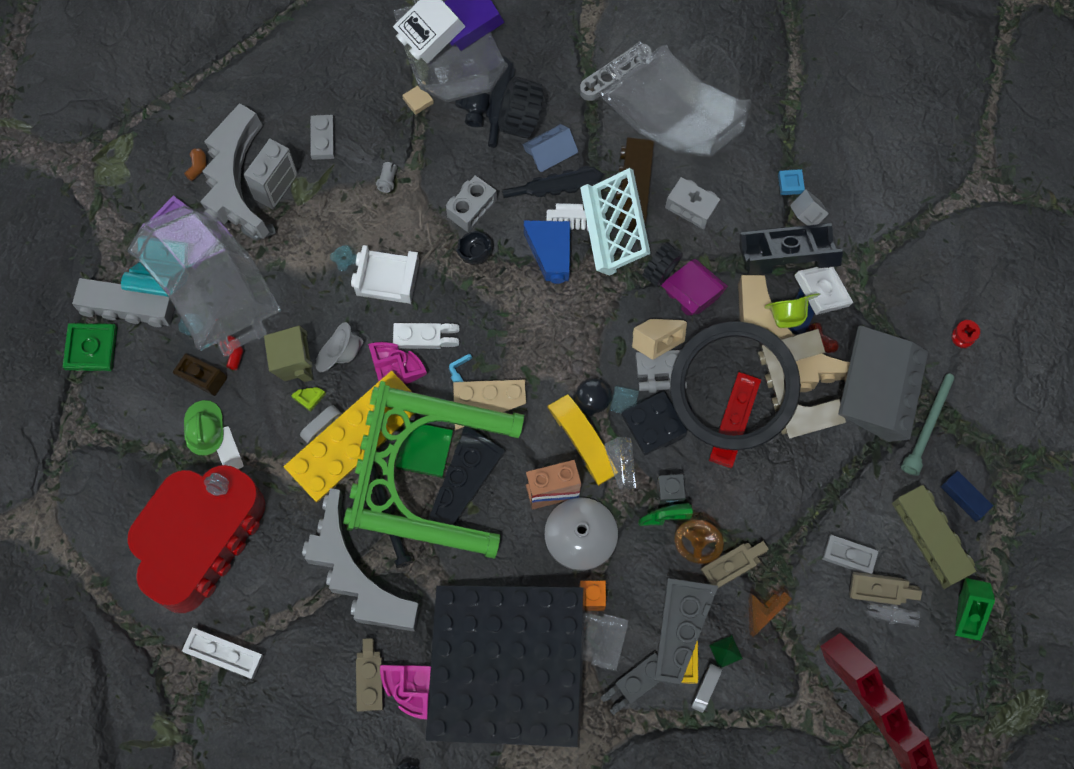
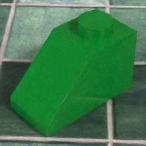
[955,578,995,641]

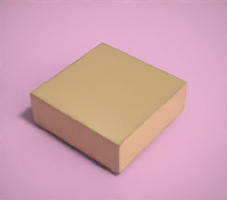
[402,84,434,115]

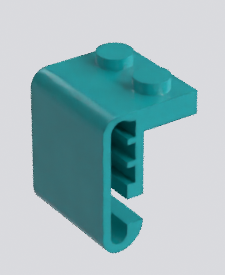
[121,238,188,297]

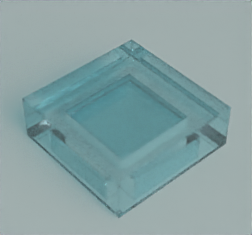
[610,386,639,413]

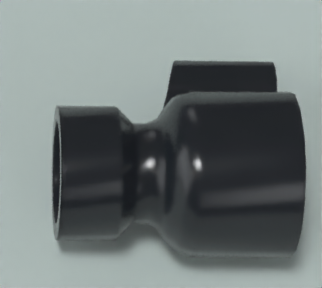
[455,90,489,127]

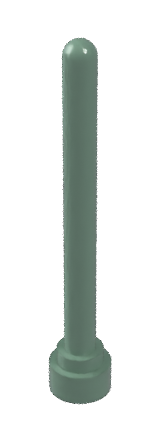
[901,373,954,476]

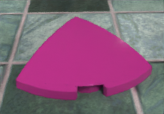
[368,342,427,385]
[380,665,431,719]

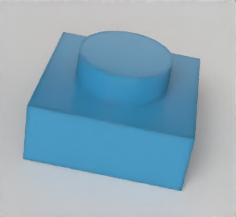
[778,169,805,195]

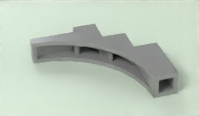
[200,103,269,239]
[302,488,420,632]

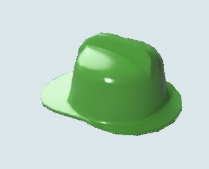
[184,400,223,456]

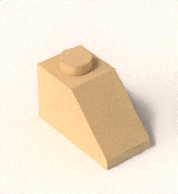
[632,319,687,360]

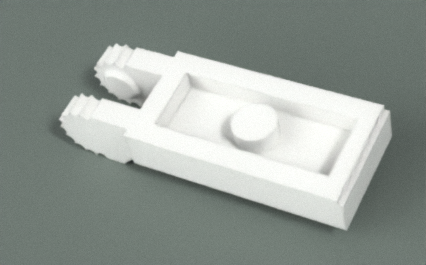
[393,323,459,349]

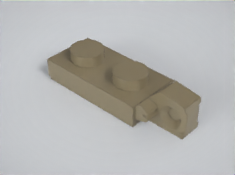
[701,541,769,588]
[849,572,922,605]
[356,638,383,712]

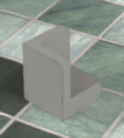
[790,189,829,225]

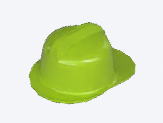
[765,293,821,328]

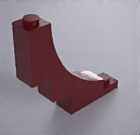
[820,633,938,769]

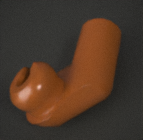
[184,148,207,182]

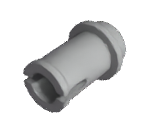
[376,162,397,193]

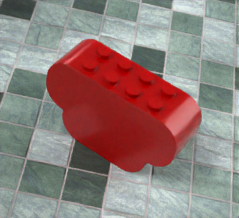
[127,465,265,613]

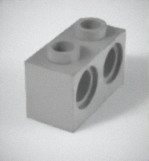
[446,175,497,233]

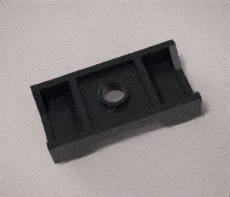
[739,223,843,275]

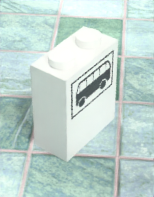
[393,0,466,64]

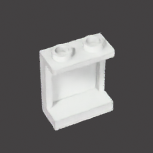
[351,245,419,304]

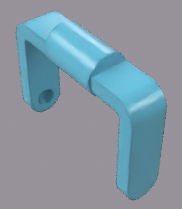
[449,354,472,382]

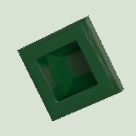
[709,635,743,668]

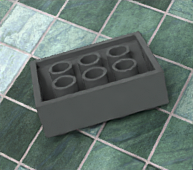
[838,326,928,442]

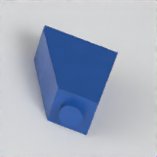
[524,220,570,284]

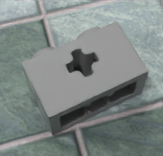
[665,177,721,229]

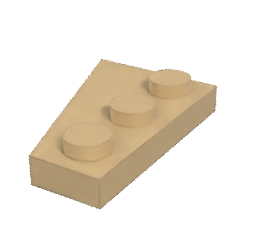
[453,380,526,430]

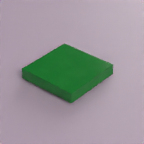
[62,323,117,371]
[395,422,454,478]

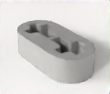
[300,405,342,444]
[691,663,722,713]

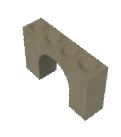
[758,329,846,438]

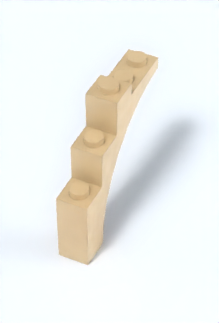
[738,275,850,392]

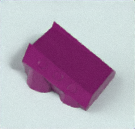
[661,259,728,315]

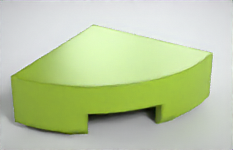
[291,387,326,412]

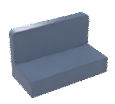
[523,124,578,172]

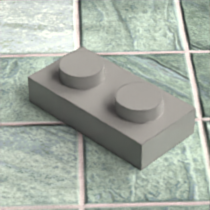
[310,115,334,160]
[822,535,878,574]

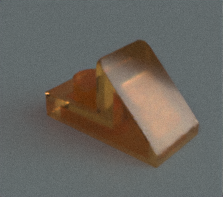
[748,592,792,637]

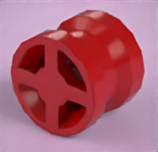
[952,320,980,348]

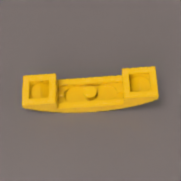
[548,394,619,486]

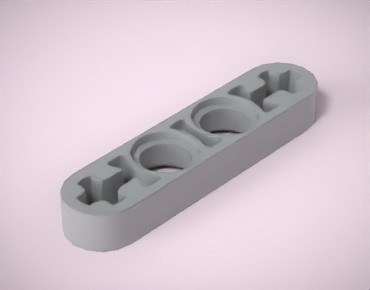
[580,43,652,101]

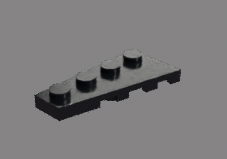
[429,426,505,525]

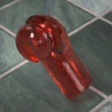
[810,323,839,353]

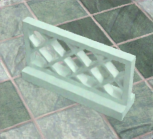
[580,168,651,276]

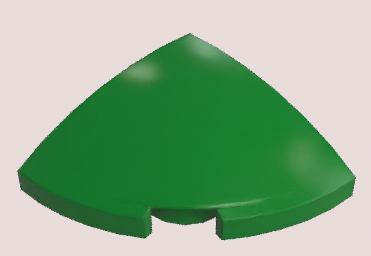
[638,503,693,526]

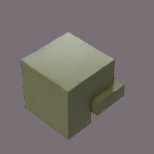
[264,326,313,382]

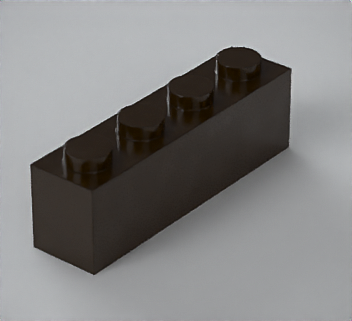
[614,137,654,231]

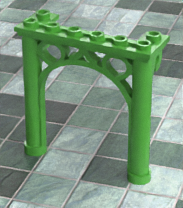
[343,381,524,559]

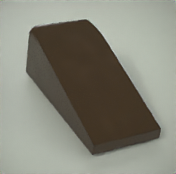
[172,353,227,396]

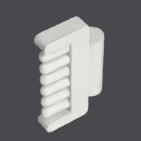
[546,203,589,231]

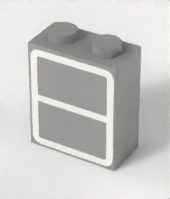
[244,139,298,209]

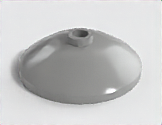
[544,498,618,571]

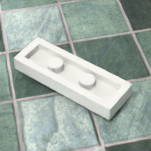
[182,627,263,680]

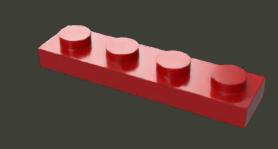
[709,372,761,469]

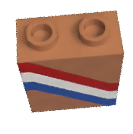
[526,460,581,510]

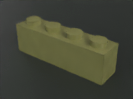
[892,485,977,589]

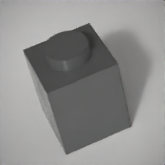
[656,474,685,507]

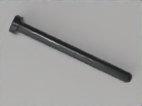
[370,462,413,568]

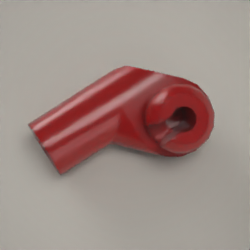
[221,336,243,370]

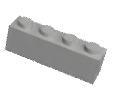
[72,278,177,327]

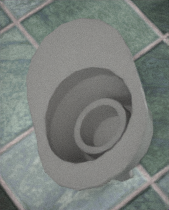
[315,322,363,372]

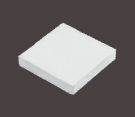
[794,267,853,315]

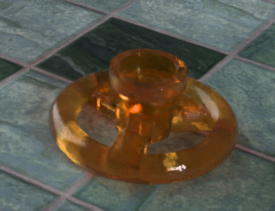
[675,520,724,564]

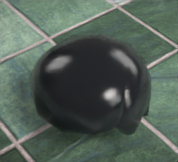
[456,231,492,265]
[573,378,612,416]

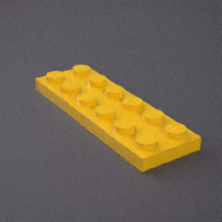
[283,370,416,503]

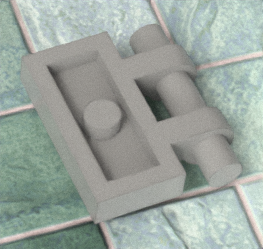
[635,350,687,393]

